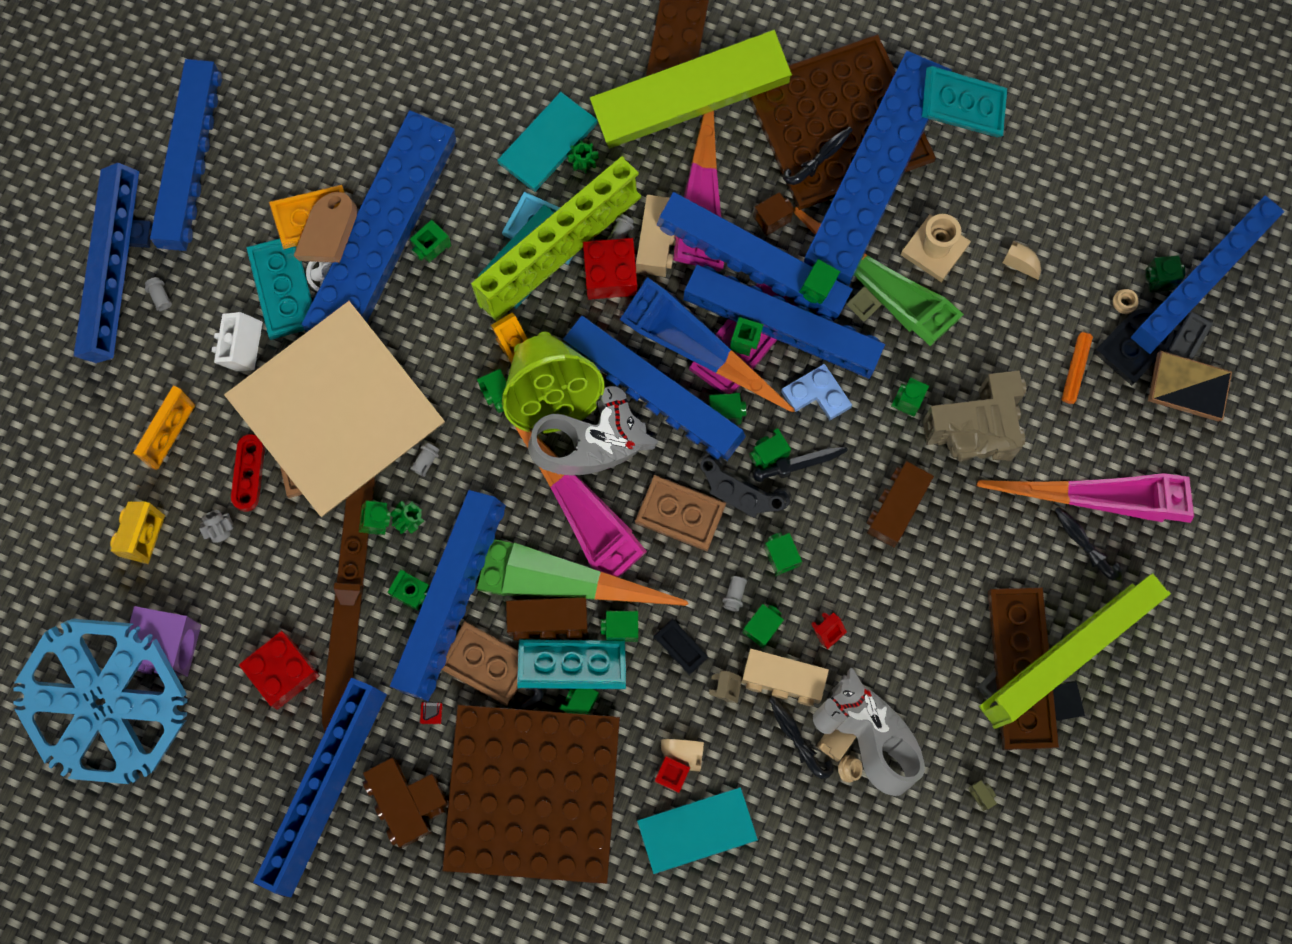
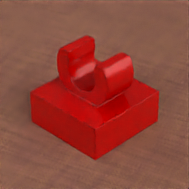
[811,613,847,649]
[654,756,690,793]

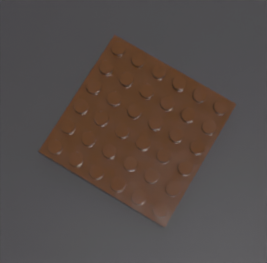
[749,34,936,210]
[443,705,620,884]

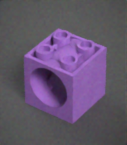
[129,606,201,677]

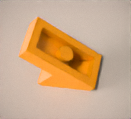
[491,313,527,364]

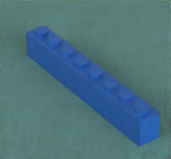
[150,59,222,251]
[74,162,139,363]
[657,192,853,321]
[1131,195,1285,354]
[683,265,885,379]
[563,316,746,461]
[390,490,506,702]
[253,678,387,898]

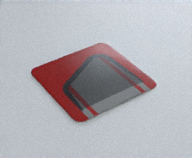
[420,702,442,724]

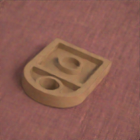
[294,192,357,263]

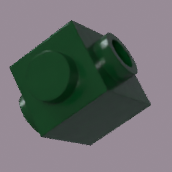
[1145,255,1185,292]

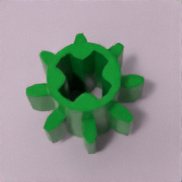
[568,140,599,173]
[390,501,424,534]

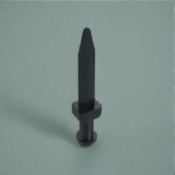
[753,447,848,482]

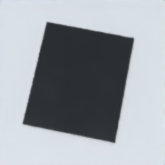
[1053,681,1085,721]

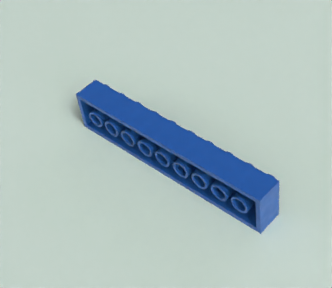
[804,51,952,287]
[302,110,456,333]

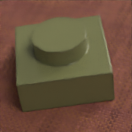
[846,286,882,322]
[968,780,997,811]

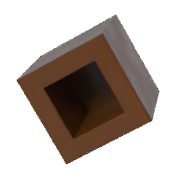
[753,192,794,236]
[407,774,449,819]

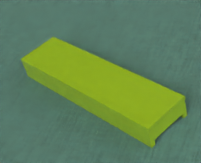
[590,30,792,149]
[471,156,641,322]
[978,573,1171,729]

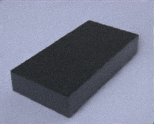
[653,618,709,676]

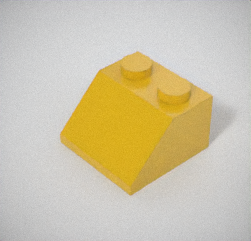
[110,502,165,564]

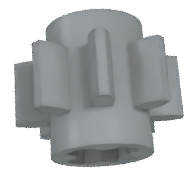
[199,510,233,543]

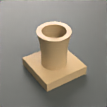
[901,214,971,283]

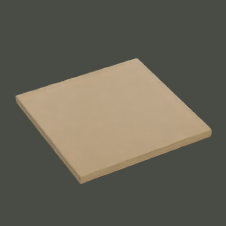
[224,301,445,517]

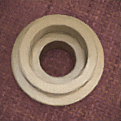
[1113,289,1139,314]
[838,755,863,783]

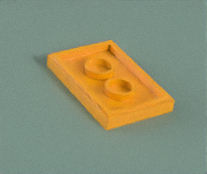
[269,185,344,249]
[133,385,195,470]

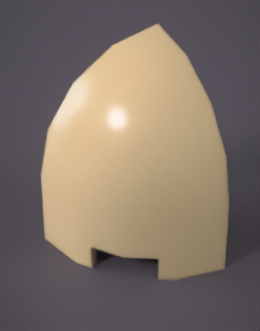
[1003,241,1041,280]
[816,730,856,763]
[660,739,704,772]

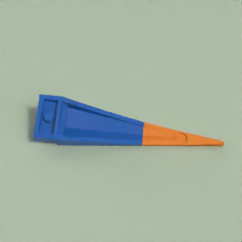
[620,277,795,412]

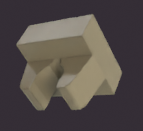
[709,671,742,703]

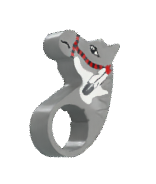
[528,386,658,476]
[813,668,925,796]

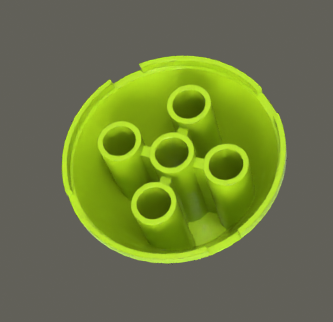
[502,332,605,433]

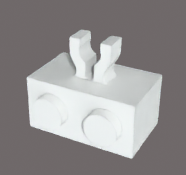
[212,312,263,371]

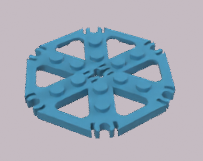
[13,619,187,784]

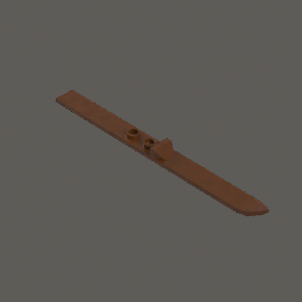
[322,476,376,731]

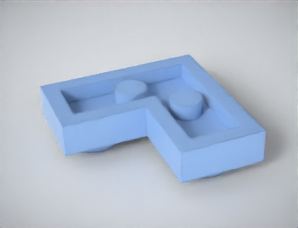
[781,364,852,420]

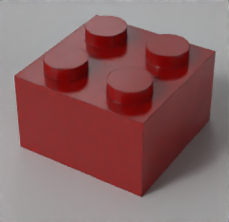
[583,238,637,300]
[239,631,320,710]

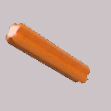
[1061,332,1093,404]

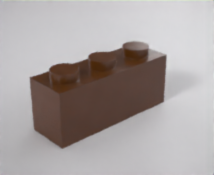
[866,461,934,548]
[506,597,588,641]
[362,758,432,848]

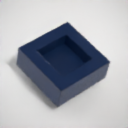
[129,220,153,248]

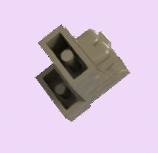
[923,371,1026,462]

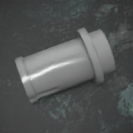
[607,214,634,240]
[145,277,172,311]
[410,442,440,477]
[722,576,747,611]

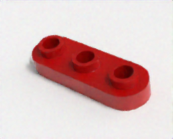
[231,434,265,512]

